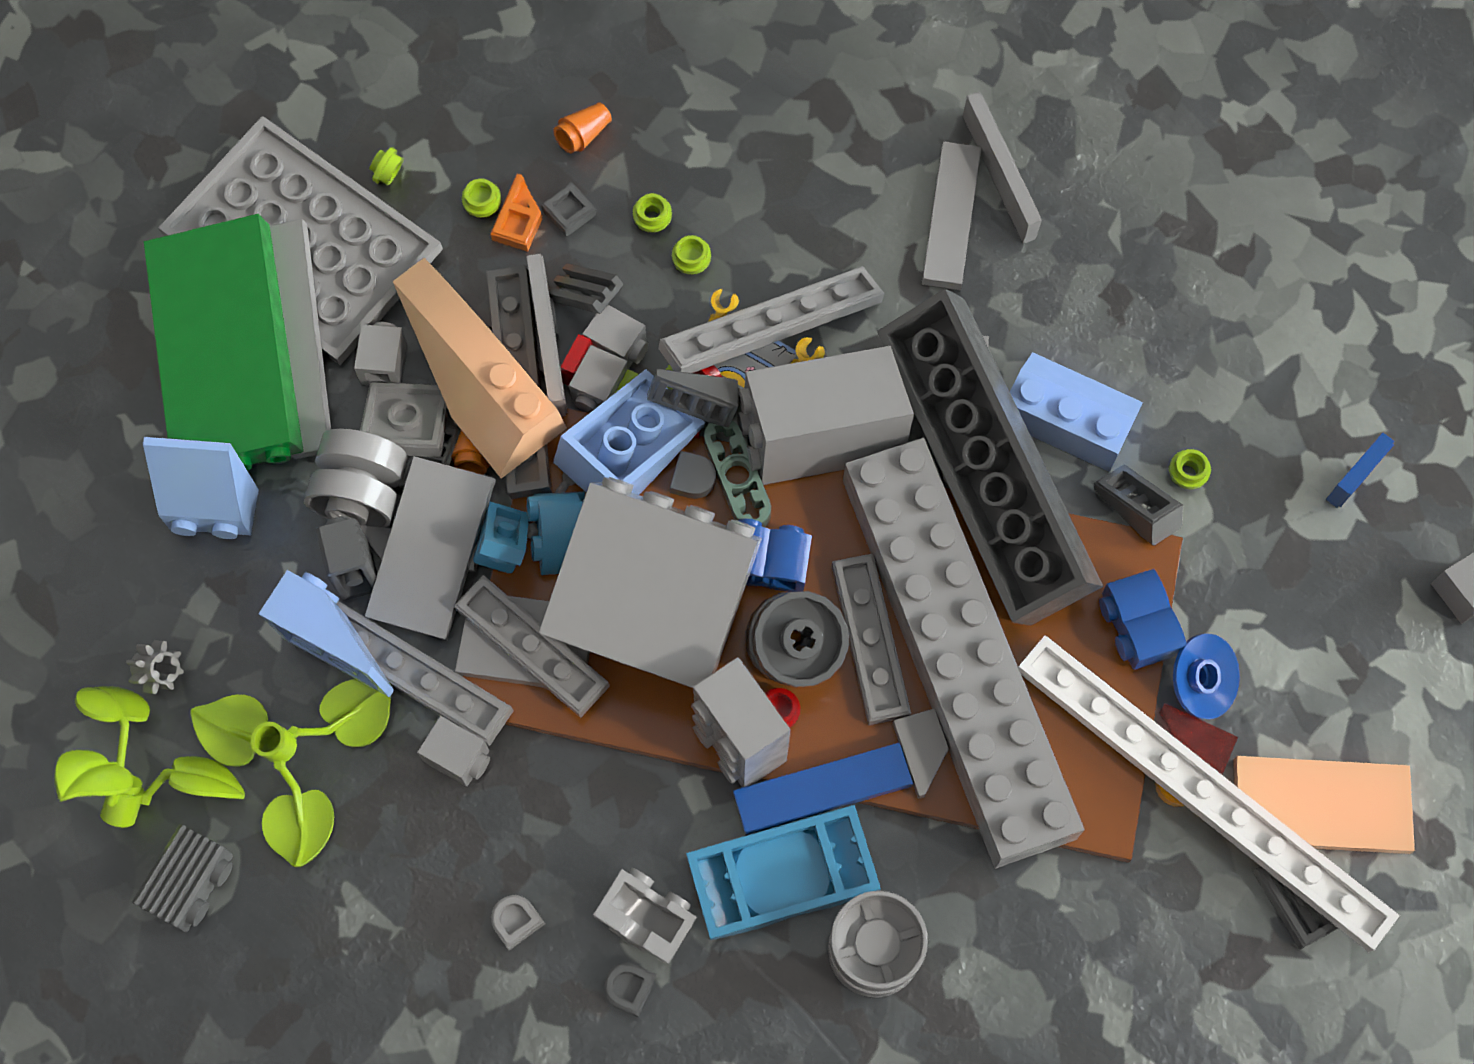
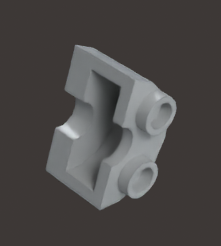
[593,868,697,964]

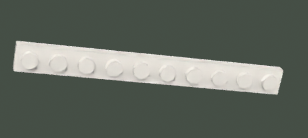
[1018,635,1400,952]

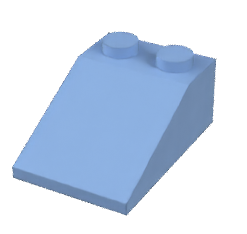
[553,369,705,495]
[143,437,259,539]
[259,570,394,697]

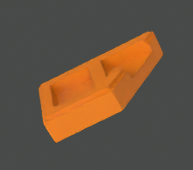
[490,174,542,252]

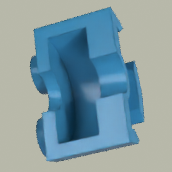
[527,492,585,575]

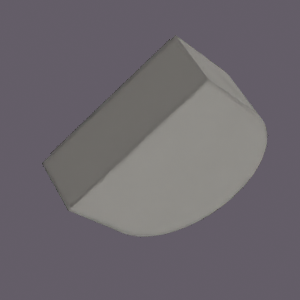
[491,895,545,951]

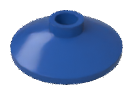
[1173,634,1240,719]

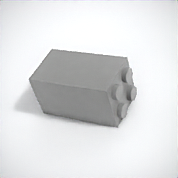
[737,346,914,485]

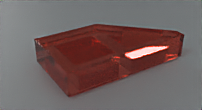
[1159,703,1238,775]

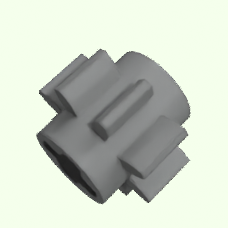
[126,640,184,694]

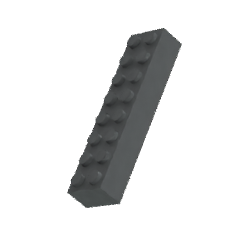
[877,289,1104,626]

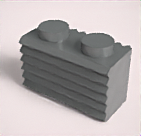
[316,517,377,600]
[132,824,233,932]

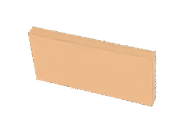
[1233,756,1415,854]

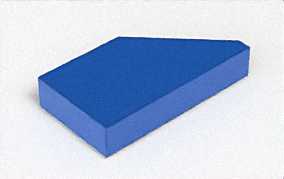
[1326,433,1395,508]

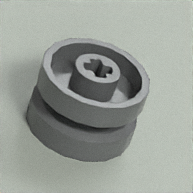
[745,591,849,687]

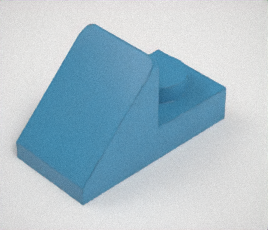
[473,501,529,573]

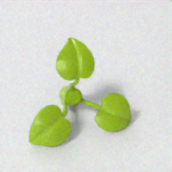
[190,679,391,867]
[54,686,245,828]

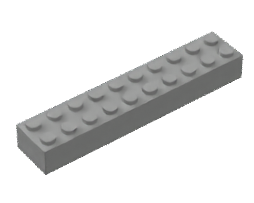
[843,438,1085,869]

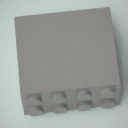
[539,477,762,688]

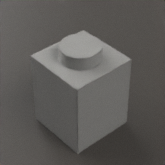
[583,305,649,369]
[354,322,408,386]
[569,345,628,413]
[1431,552,1474,624]
[417,716,490,787]

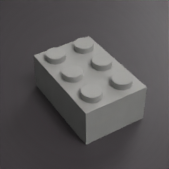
[691,657,791,788]

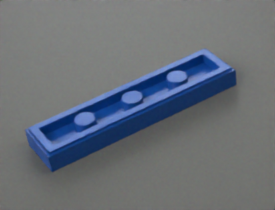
[733,743,913,835]

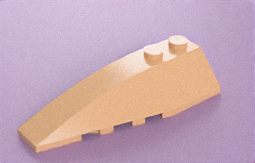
[392,257,567,479]

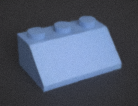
[1010,352,1143,472]

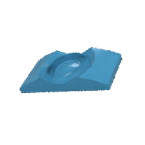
[686,805,881,940]

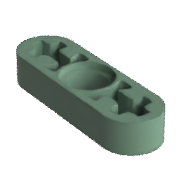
[704,421,771,527]

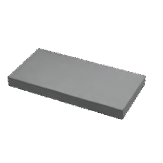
[364,456,496,641]

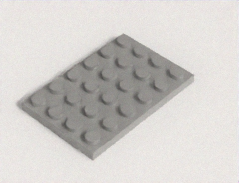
[158,116,443,365]

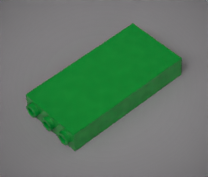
[143,214,304,471]

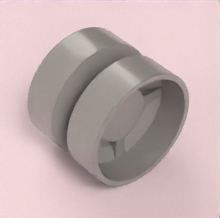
[304,428,408,527]
[828,891,928,998]

